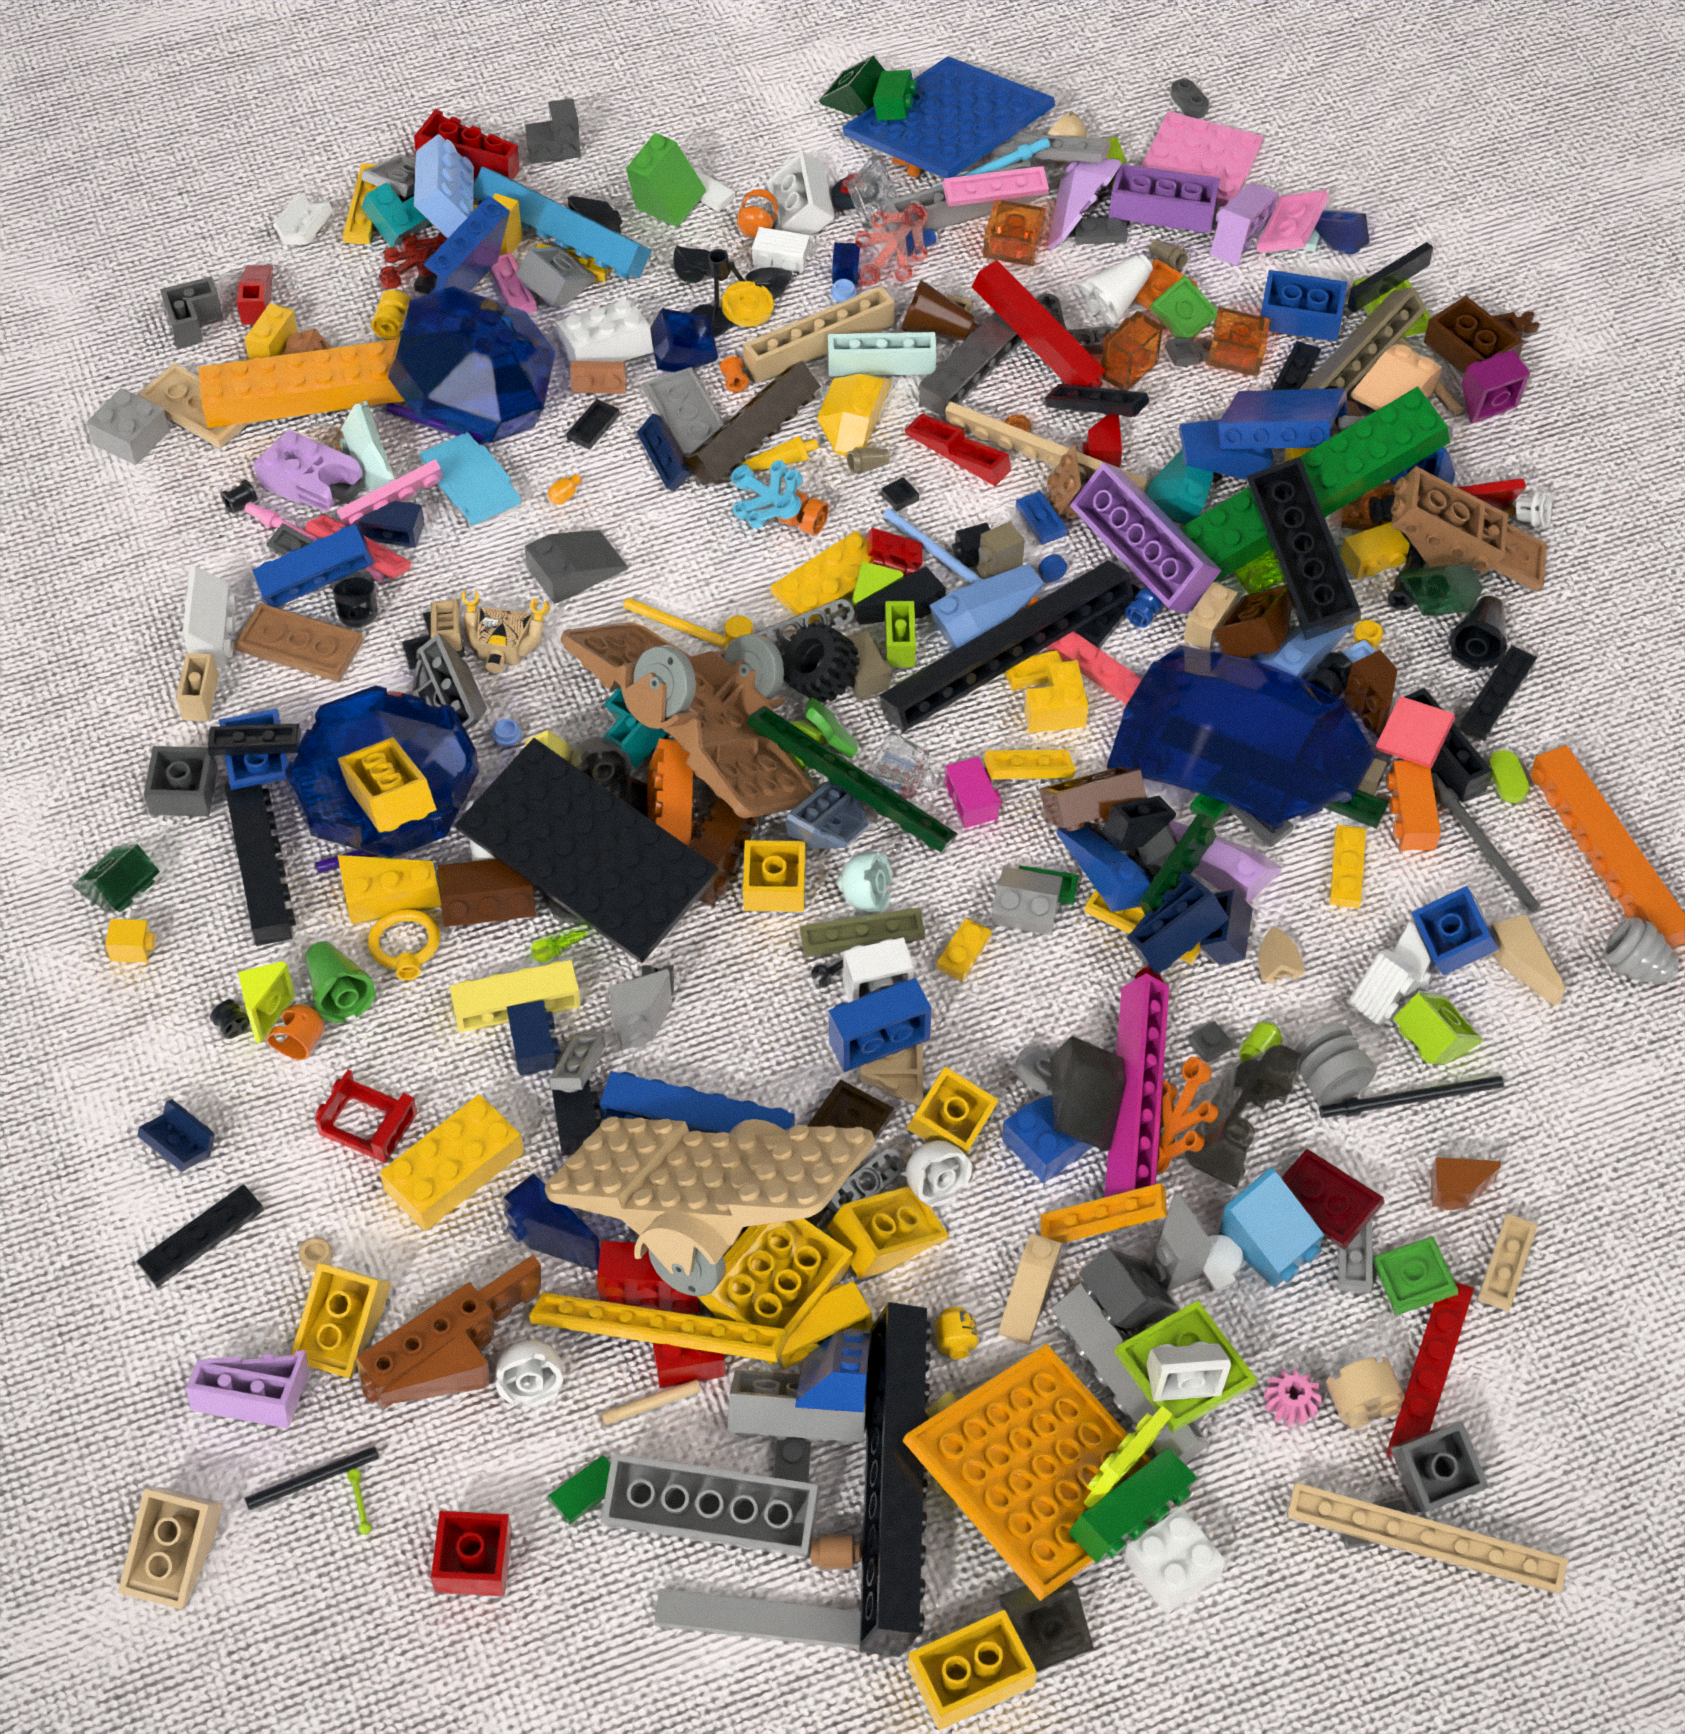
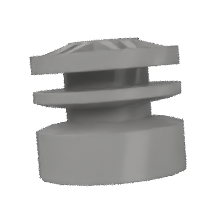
[1291,1023,1376,1106]

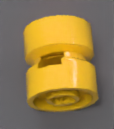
[371,290,414,340]

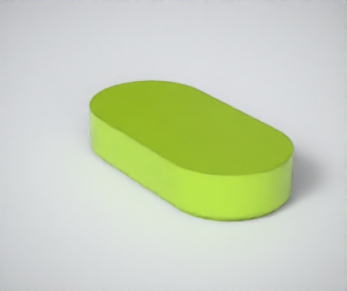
[1488,750,1529,803]

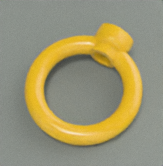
[368,909,441,981]

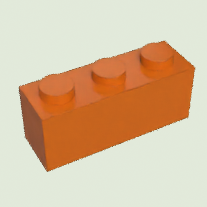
[1386,760,1441,850]

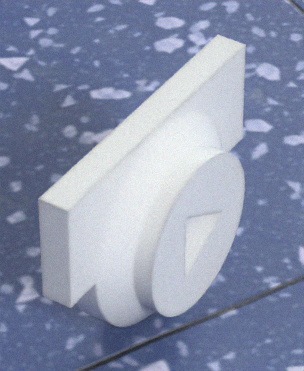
[1202,1232,1243,1293]

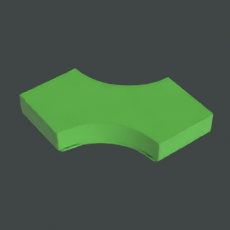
[805,697,858,759]

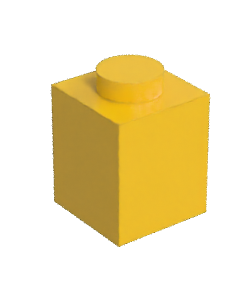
[105,919,156,963]

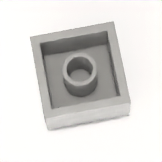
[87,388,170,466]

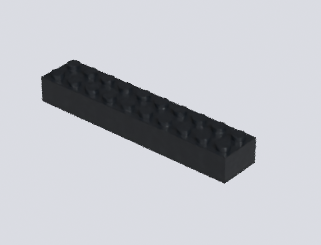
[859,1302,931,1657]

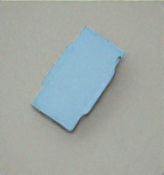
[419,432,521,526]

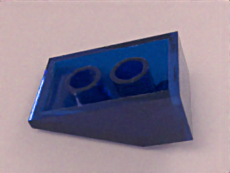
[503,1173,600,1271]

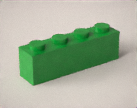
[1068,1447,1197,1564]

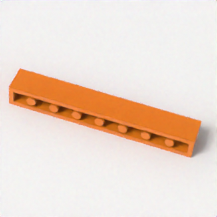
[1530,745,1685,948]

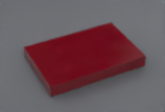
[1281,1149,1385,1250]

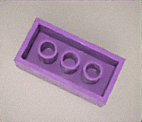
[1109,164,1220,233]

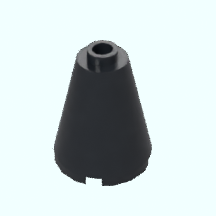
[1448,596,1507,670]

